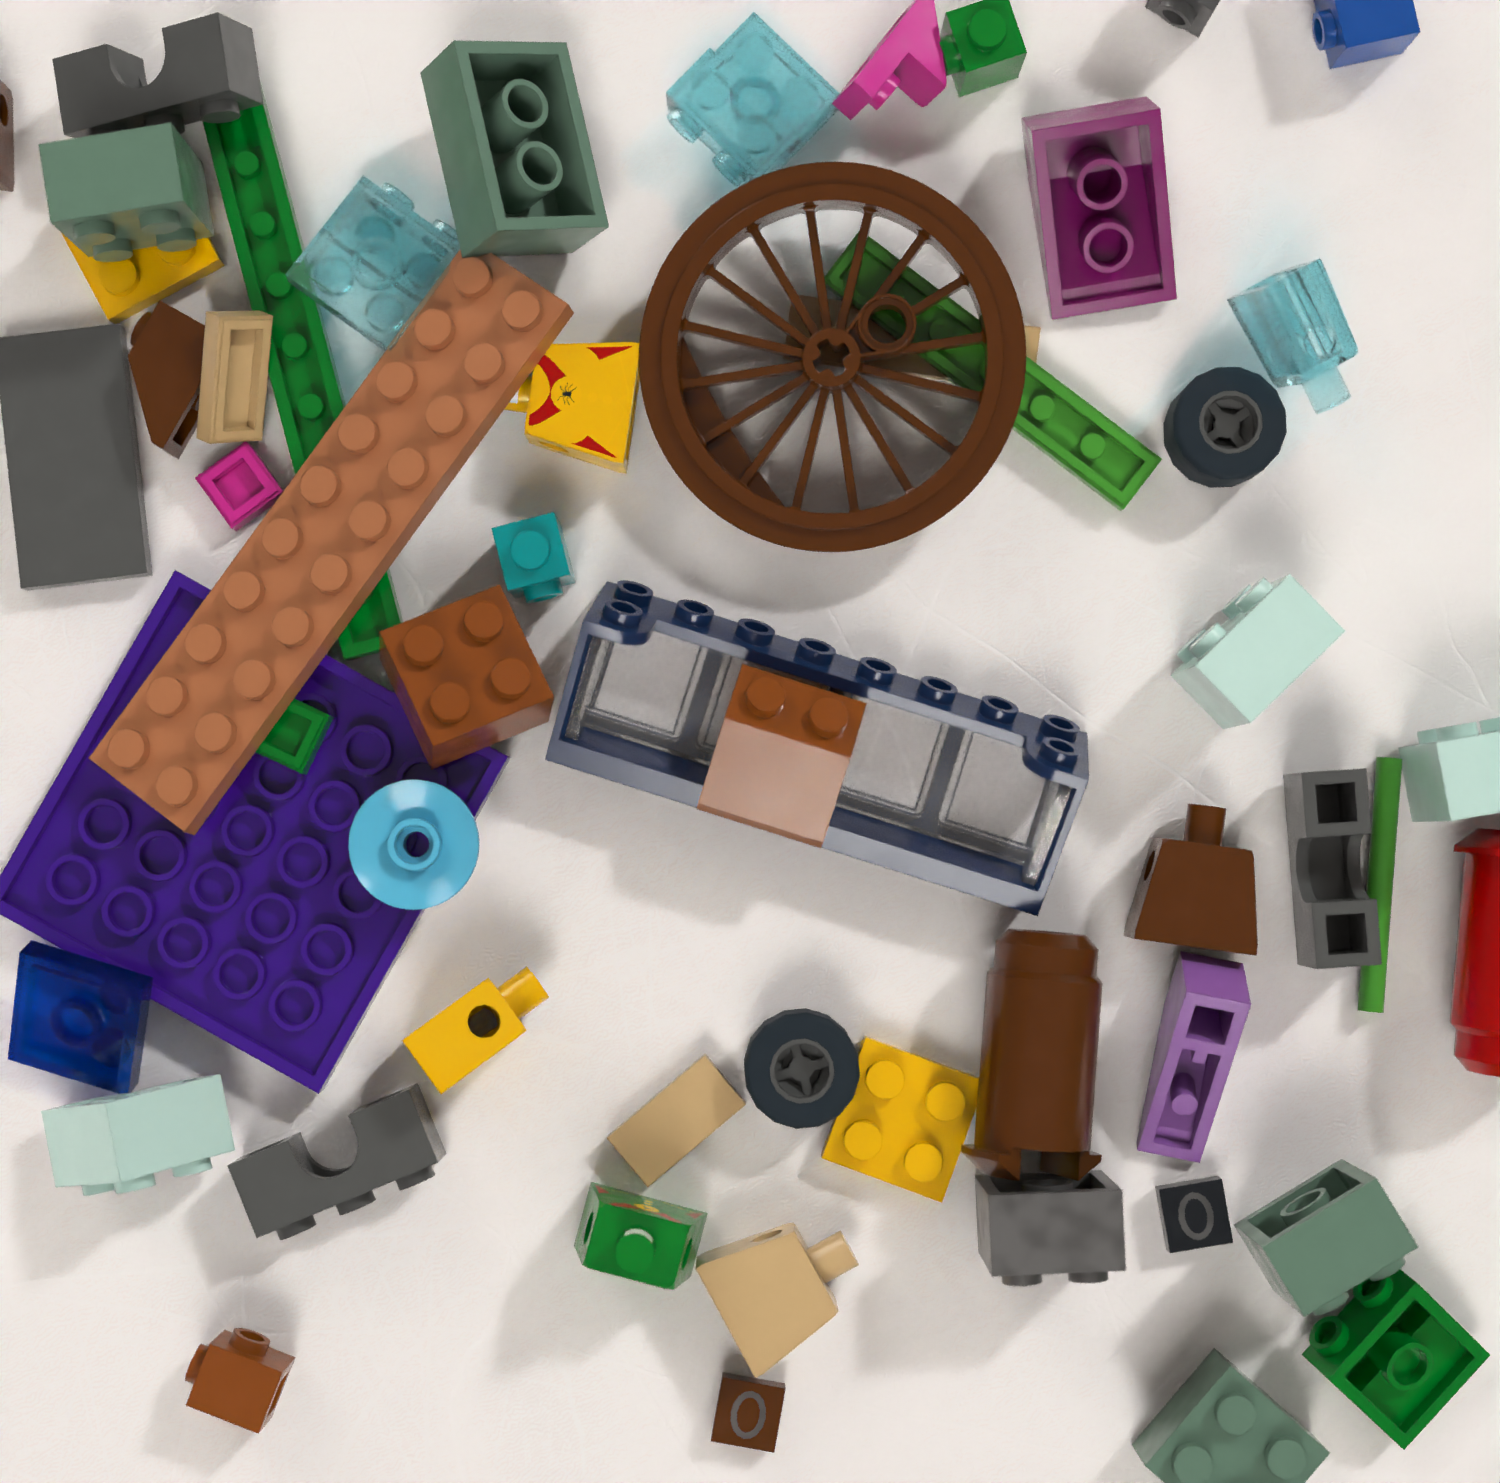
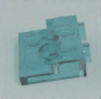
[666,12,840,187]
[285,175,460,352]

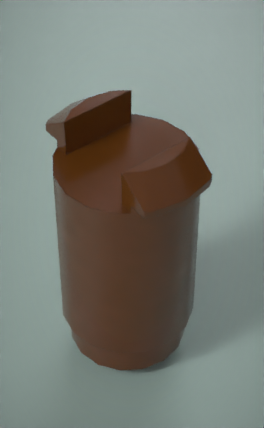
[961,929,1103,1181]

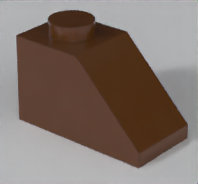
[128,300,205,459]

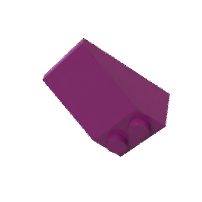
[1021,96,1177,320]

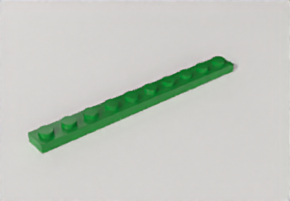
[202,82,403,661]

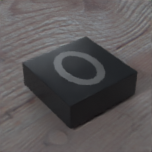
[1155,1176,1233,1253]

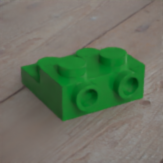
[1301,1269,1490,1450]

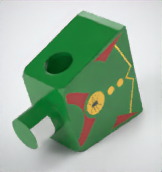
[574,1182,708,1290]

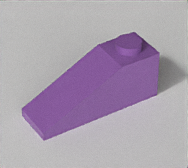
[1137,951,1251,1163]

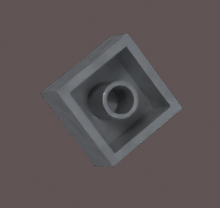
[975,1170,1126,1286]

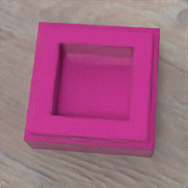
[195,441,284,532]

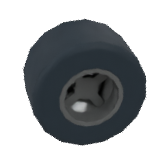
[1163,367,1287,488]
[744,1008,860,1129]

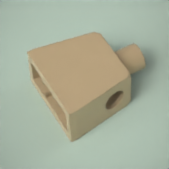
[695,1222,859,1378]

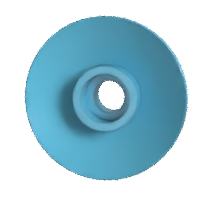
[348,779,480,910]

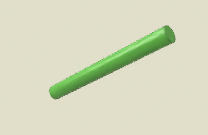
[1357,757,1402,1013]

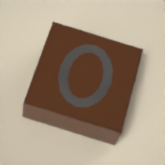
[711,1372,786,1453]

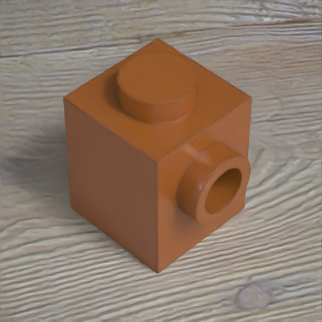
[185,1328,296,1434]

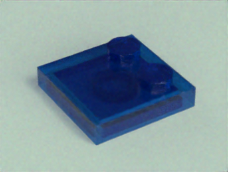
[8,940,153,1094]

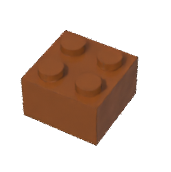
[379,584,554,770]

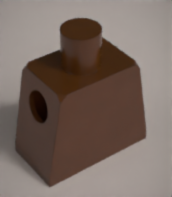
[1124,804,1258,956]

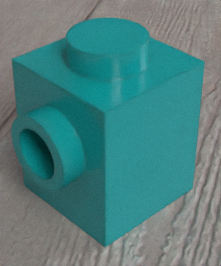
[491,512,576,604]

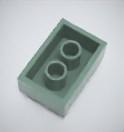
[420,40,609,258]

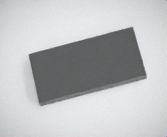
[0,323,153,591]

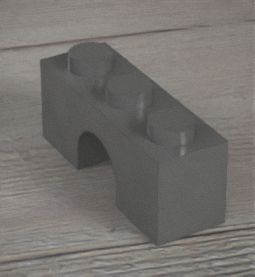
[52,12,263,138]
[1283,768,1382,969]
[227,1083,446,1240]

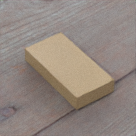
[196,311,273,444]
[607,1054,746,1187]

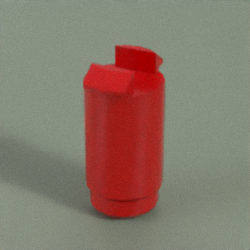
[1450,828,1500,1077]

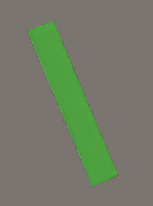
[825,230,1162,511]

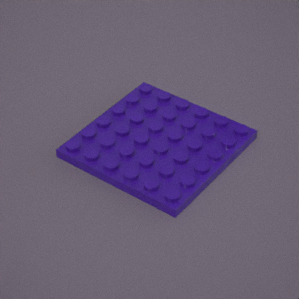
[0,570,511,1094]

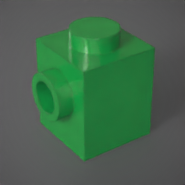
[939,0,1027,97]

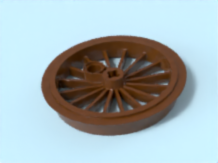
[639,162,1026,552]

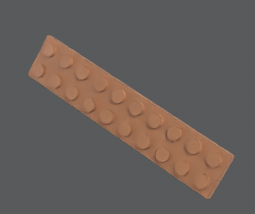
[89,250,574,835]

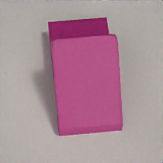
[832,0,947,120]

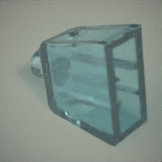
[1227,258,1358,414]

